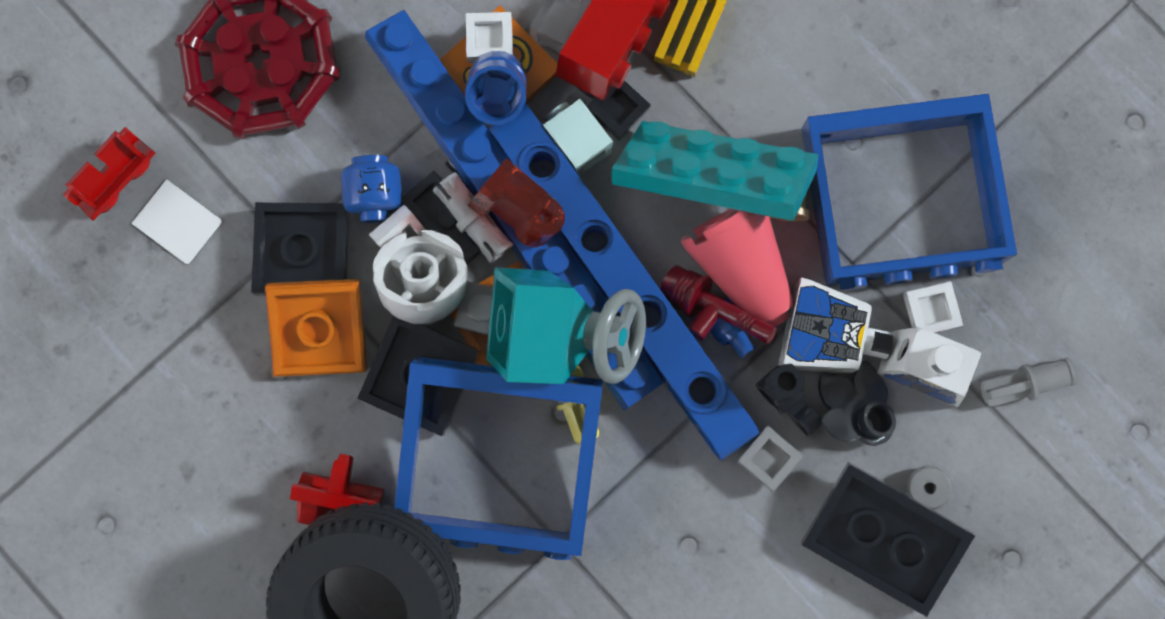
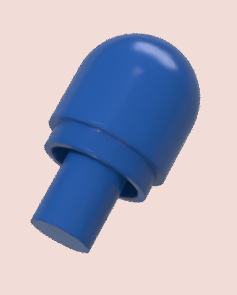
[710,298,756,359]

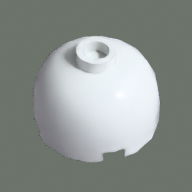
[373,230,467,324]

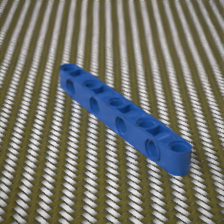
[487,104,759,461]

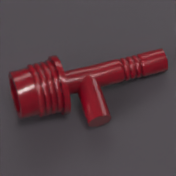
[660,265,777,344]

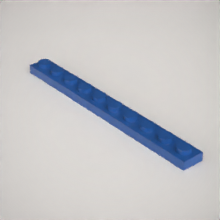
[365,10,665,410]

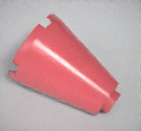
[680,208,794,327]

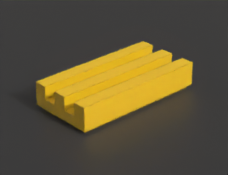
[654,0,727,77]

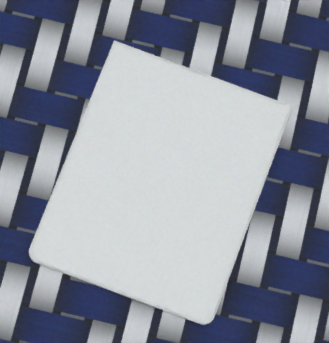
[131,179,222,264]

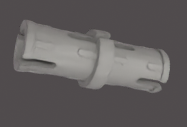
[433,172,513,263]

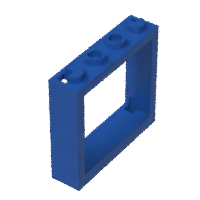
[801,93,1017,291]
[394,356,603,560]

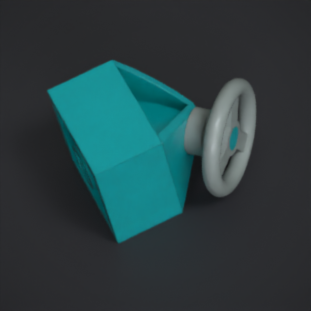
[486,267,646,384]

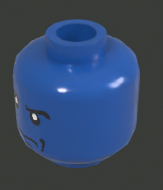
[341,155,402,223]

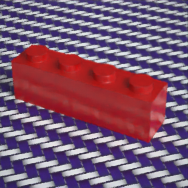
[555,0,671,101]

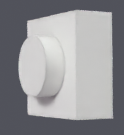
[466,12,513,63]
[369,205,425,248]
[903,281,963,333]

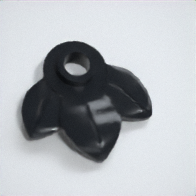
[818,360,896,446]

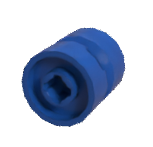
[465,51,527,125]

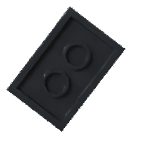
[801,462,975,617]

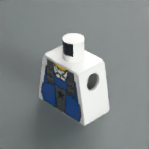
[778,278,893,373]
[877,327,981,407]

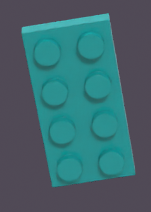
[612,121,819,221]

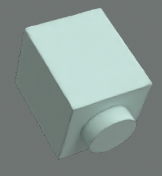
[543,99,613,176]

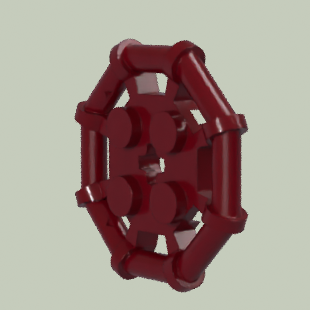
[175,0,341,140]

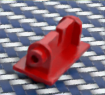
[62,127,156,221]

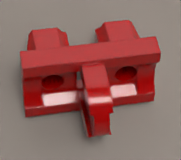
[290,453,385,525]

